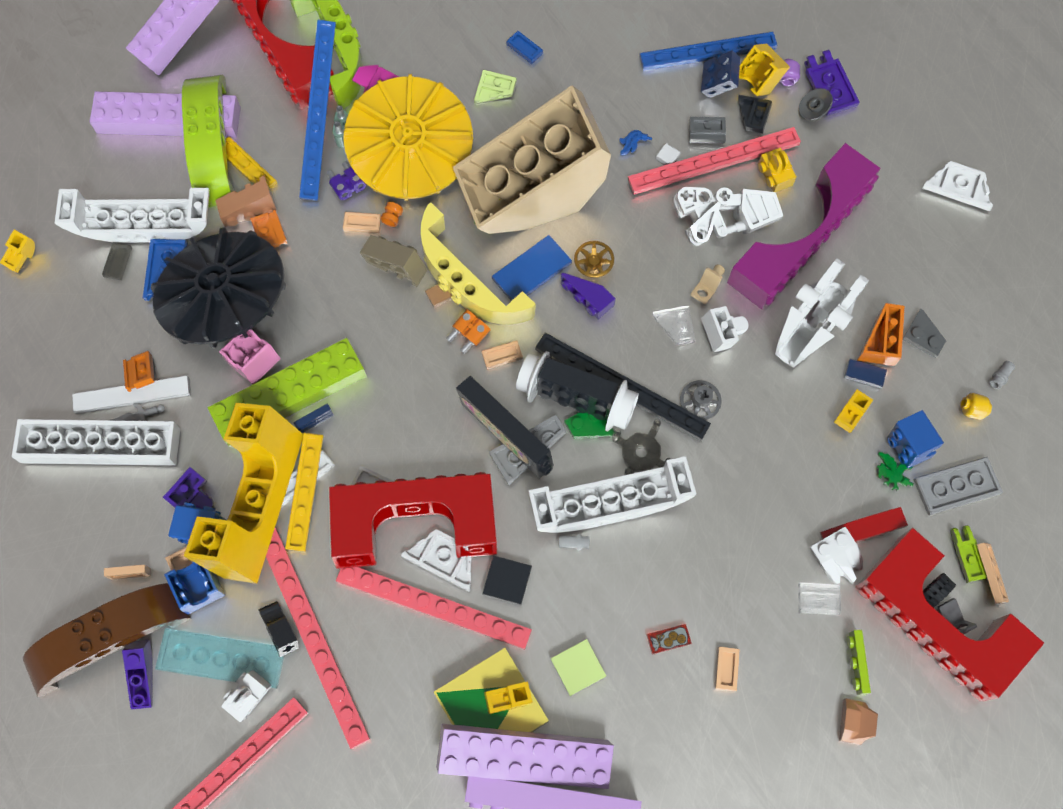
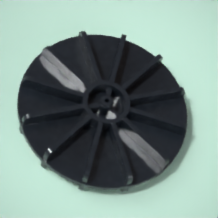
[151,227,286,348]

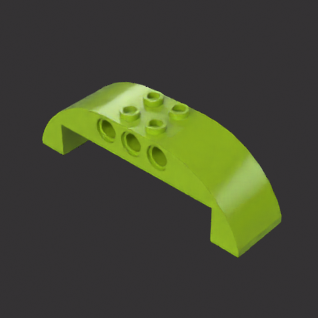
[290,0,363,110]
[182,75,234,207]

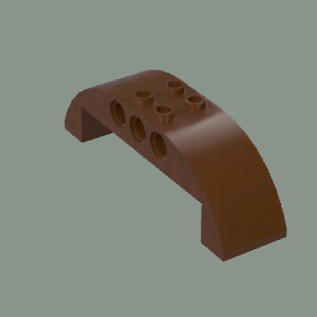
[23,583,192,698]

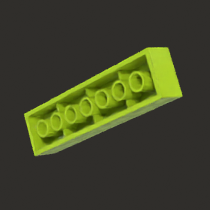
[207,338,367,446]

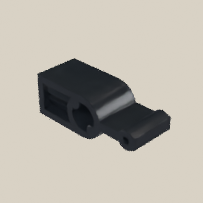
[258,601,299,657]

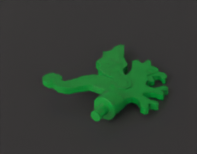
[877,452,914,491]

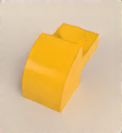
[0,229,35,273]
[834,389,873,433]
[484,681,533,714]

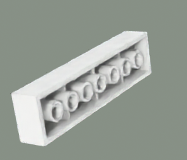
[12,419,180,465]

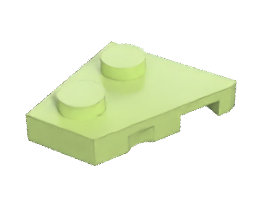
[474,70,517,104]

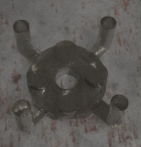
[612,419,671,476]

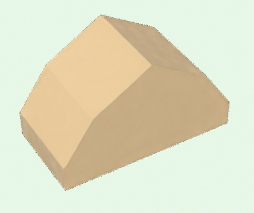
[453,85,611,234]

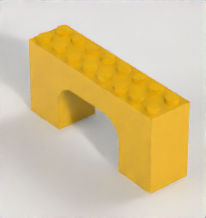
[184,403,303,584]

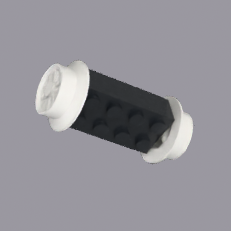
[516,351,639,432]

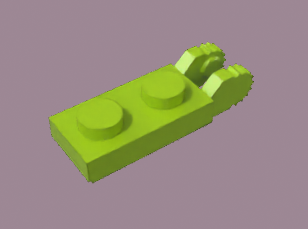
[950,525,987,583]

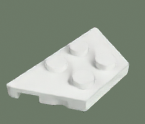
[923,161,993,211]
[401,529,471,592]

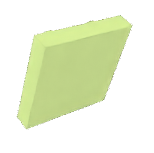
[551,639,606,696]

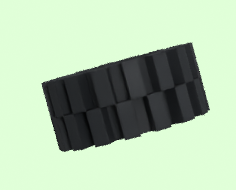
[923,573,956,608]

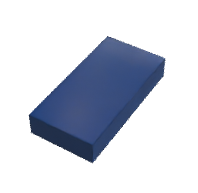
[506,31,543,64]

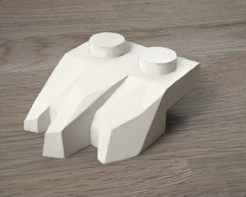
[810,527,863,586]

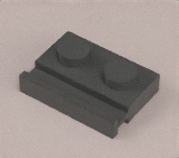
[689,117,726,143]

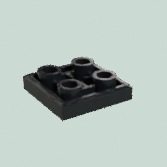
[482,555,532,605]

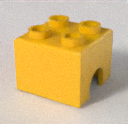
[739,43,790,96]

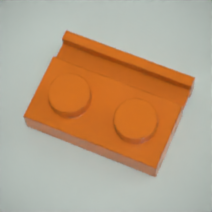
[250,210,288,248]
[123,351,155,392]

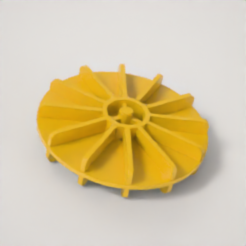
[344,74,473,201]

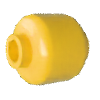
[960,393,992,420]

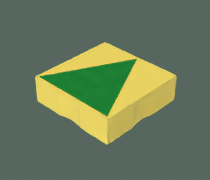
[434,648,549,732]

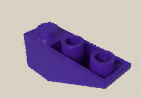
[561,273,616,319]
[122,640,153,709]

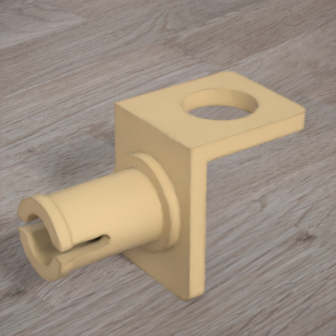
[690,264,725,304]

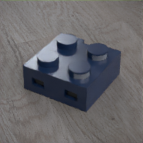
[701,50,740,98]

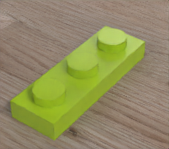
[847,630,871,695]

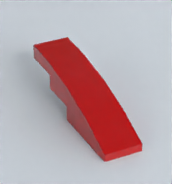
[820,507,908,543]

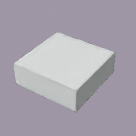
[656,144,681,165]

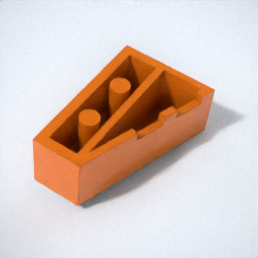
[857,303,905,366]

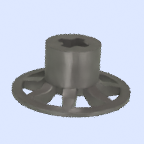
[680,380,722,420]

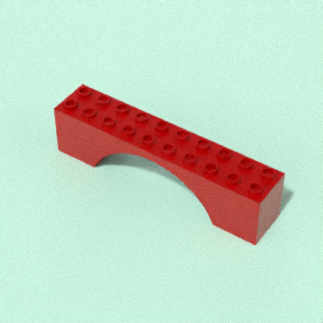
[232,0,334,110]

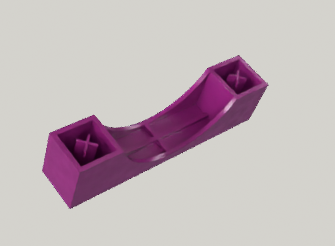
[727,143,881,309]

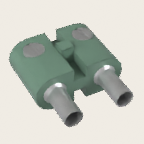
[333,106,348,148]

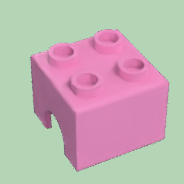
[219,329,281,385]

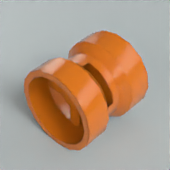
[380,202,403,227]

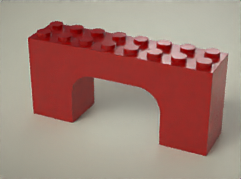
[329,472,497,569]
[856,528,1044,702]

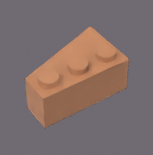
[215,176,277,227]

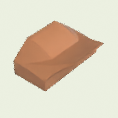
[839,698,878,745]

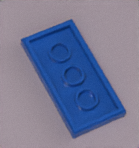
[492,235,572,301]

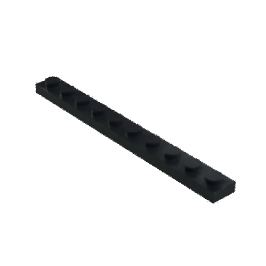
[535,333,711,441]

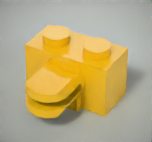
[758,148,797,192]

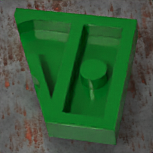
[564,413,616,439]

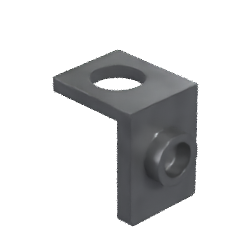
[937,598,977,635]

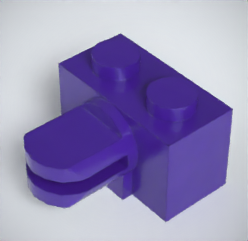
[163,467,214,509]

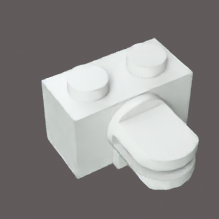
[701,306,749,352]
[221,670,272,722]

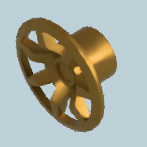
[574,241,614,278]

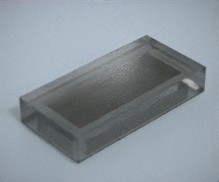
[102,242,132,280]

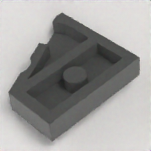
[903,309,946,358]

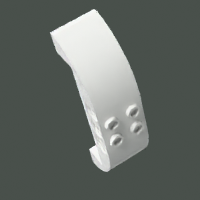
[55,188,210,243]
[529,456,696,533]

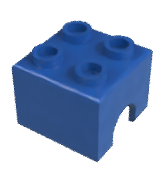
[887,410,944,468]
[168,503,226,544]
[164,561,225,615]

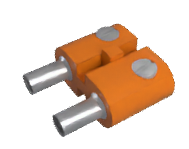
[446,309,491,354]

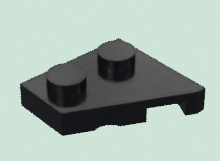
[738,95,772,134]

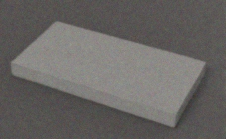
[913,456,1003,516]

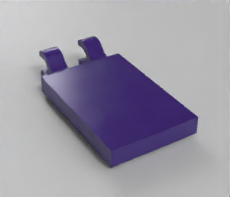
[804,50,860,117]

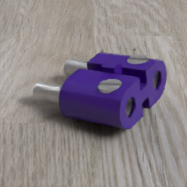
[327,161,366,200]

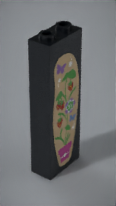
[456,375,554,479]

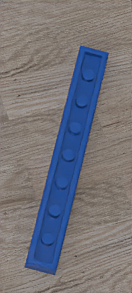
[639,32,778,71]

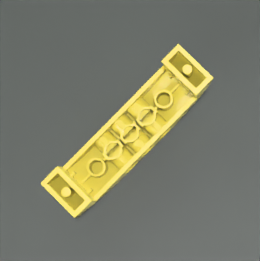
[421,202,536,325]

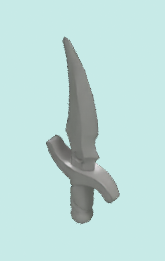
[108,403,165,421]

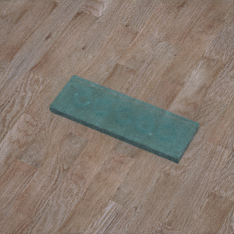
[155,628,284,689]

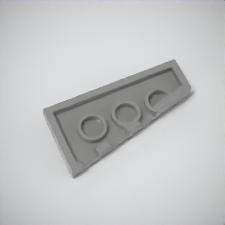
[489,415,566,485]

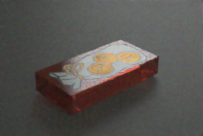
[646,624,692,655]

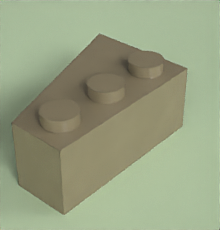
[360,235,428,287]

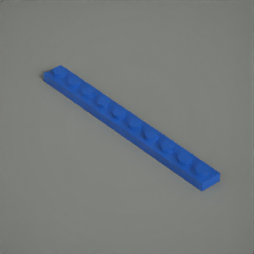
[299,20,336,201]

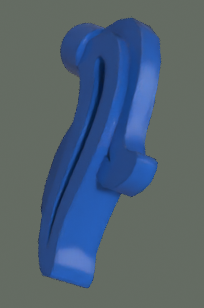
[619,130,652,156]

